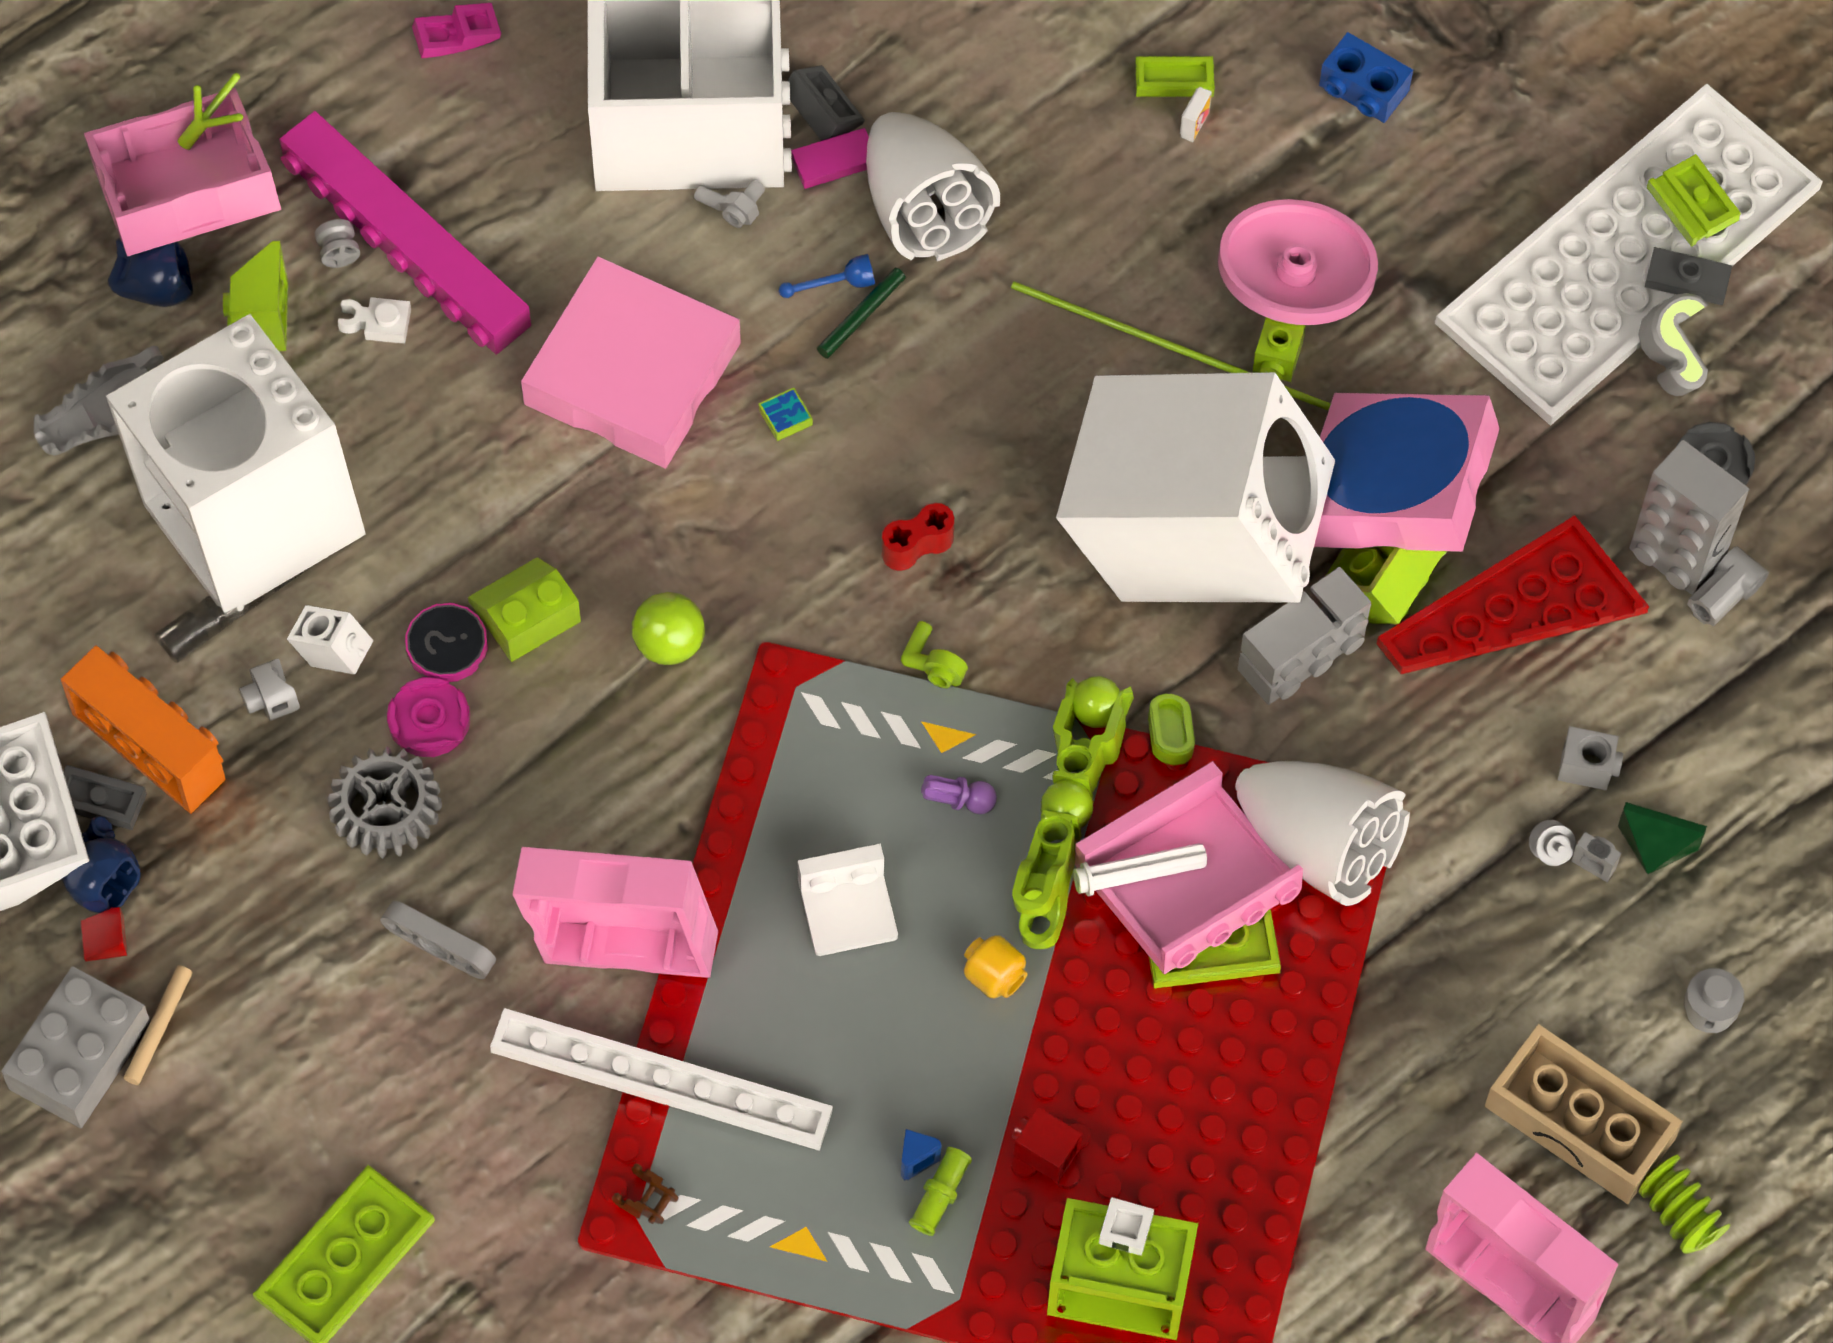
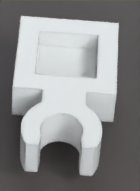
[338,297,411,344]

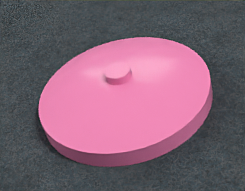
[1218,199,1378,325]

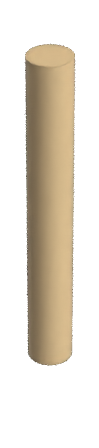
[123,965,193,1085]

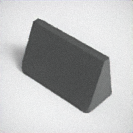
[788,65,865,141]

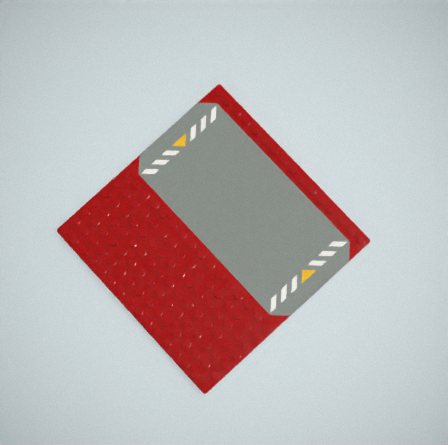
[578,642,1387,1343]

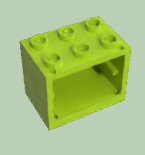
[1047,1198,1198,1340]

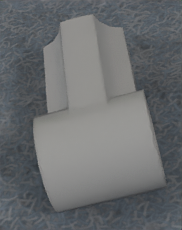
[1687,546,1769,626]

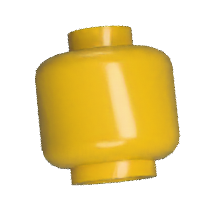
[964,935,1027,998]

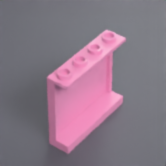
[1075,761,1303,974]

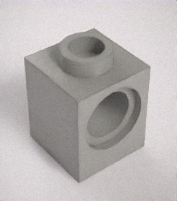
[1557,726,1623,790]

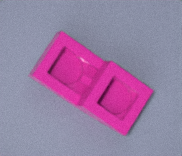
[412,3,501,58]

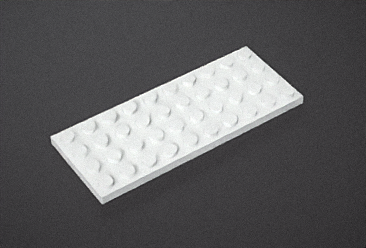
[1435,84,1823,426]

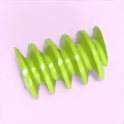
[1638,1154,1731,1254]

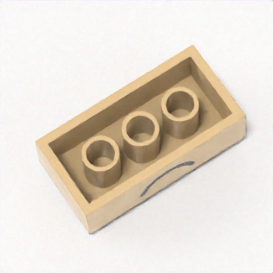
[1485,1024,1683,1204]

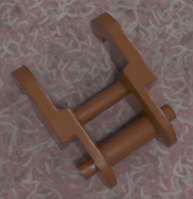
[612,1163,679,1224]

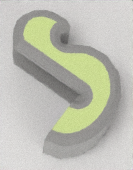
[1638,293,1709,396]

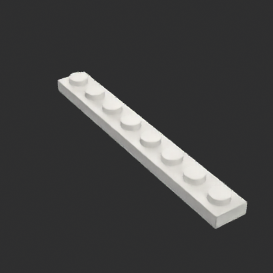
[490,1008,833,1151]

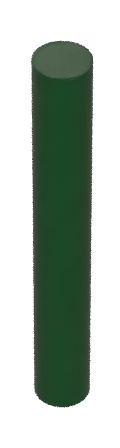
[817,267,906,359]

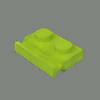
[1647,154,1741,247]

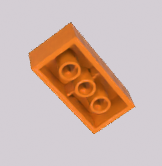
[61,645,226,814]

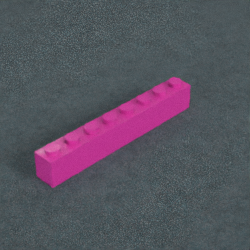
[280,111,531,355]

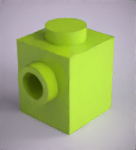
[1252,317,1306,382]

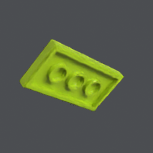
[253,1165,435,1343]

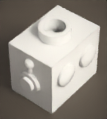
[287,605,374,674]

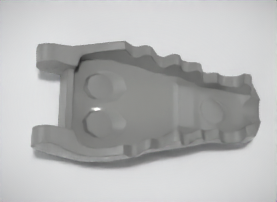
[34,346,164,456]

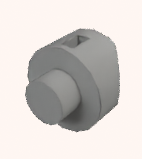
[239,659,300,721]
[1684,968,1744,1033]

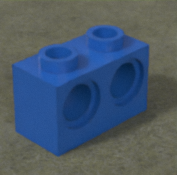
[1319,32,1413,123]

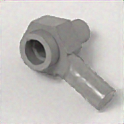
[694,180,765,228]

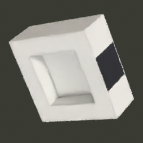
[1099,1197,1154,1256]

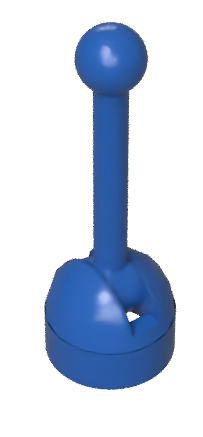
[779,254,875,298]

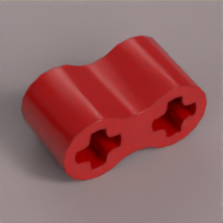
[882,503,955,571]

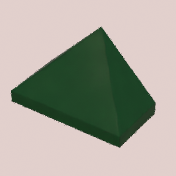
[1618,802,1707,874]

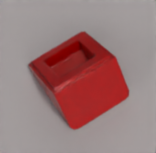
[81,907,128,962]

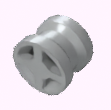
[315,219,360,268]

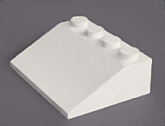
[0,712,90,911]

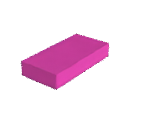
[791,128,869,189]

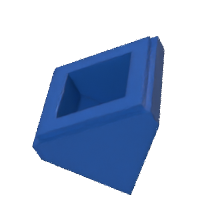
[901,1129,942,1181]

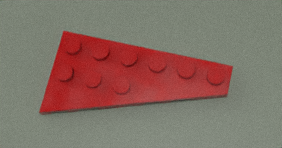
[1376,515,1649,674]

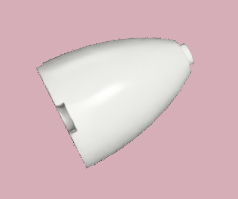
[866,112,1000,261]
[1235,761,1410,906]

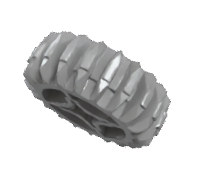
[328,746,442,858]

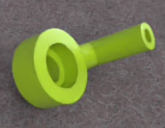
[901,621,968,689]

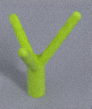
[177,73,243,150]

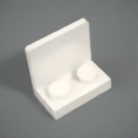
[798,843,898,956]

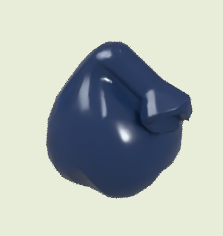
[108,237,193,307]
[62,816,140,913]

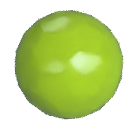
[632,592,705,665]

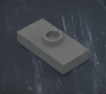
[1645,247,1732,306]

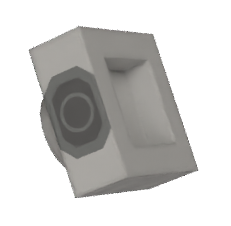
[1571,832,1621,883]

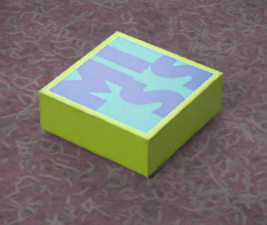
[758,387,813,441]

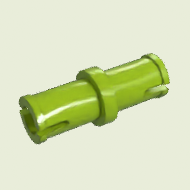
[909,1147,972,1236]

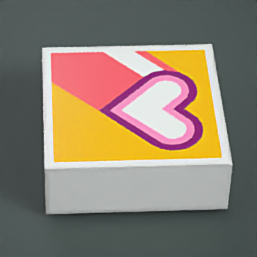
[1180,87,1212,142]

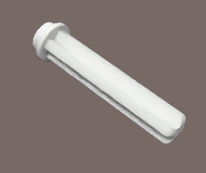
[1073,843,1207,896]

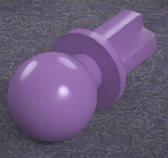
[921,775,997,814]

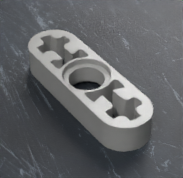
[380,901,496,979]

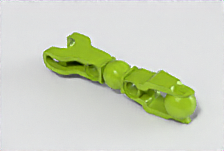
[1012,676,1134,949]

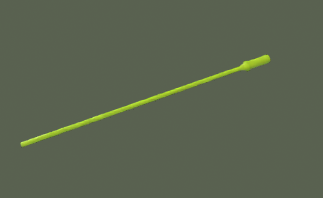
[1011,281,1331,411]

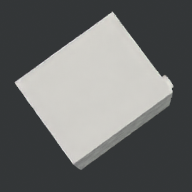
[588,0,792,191]
[106,314,366,617]
[1056,372,1335,603]

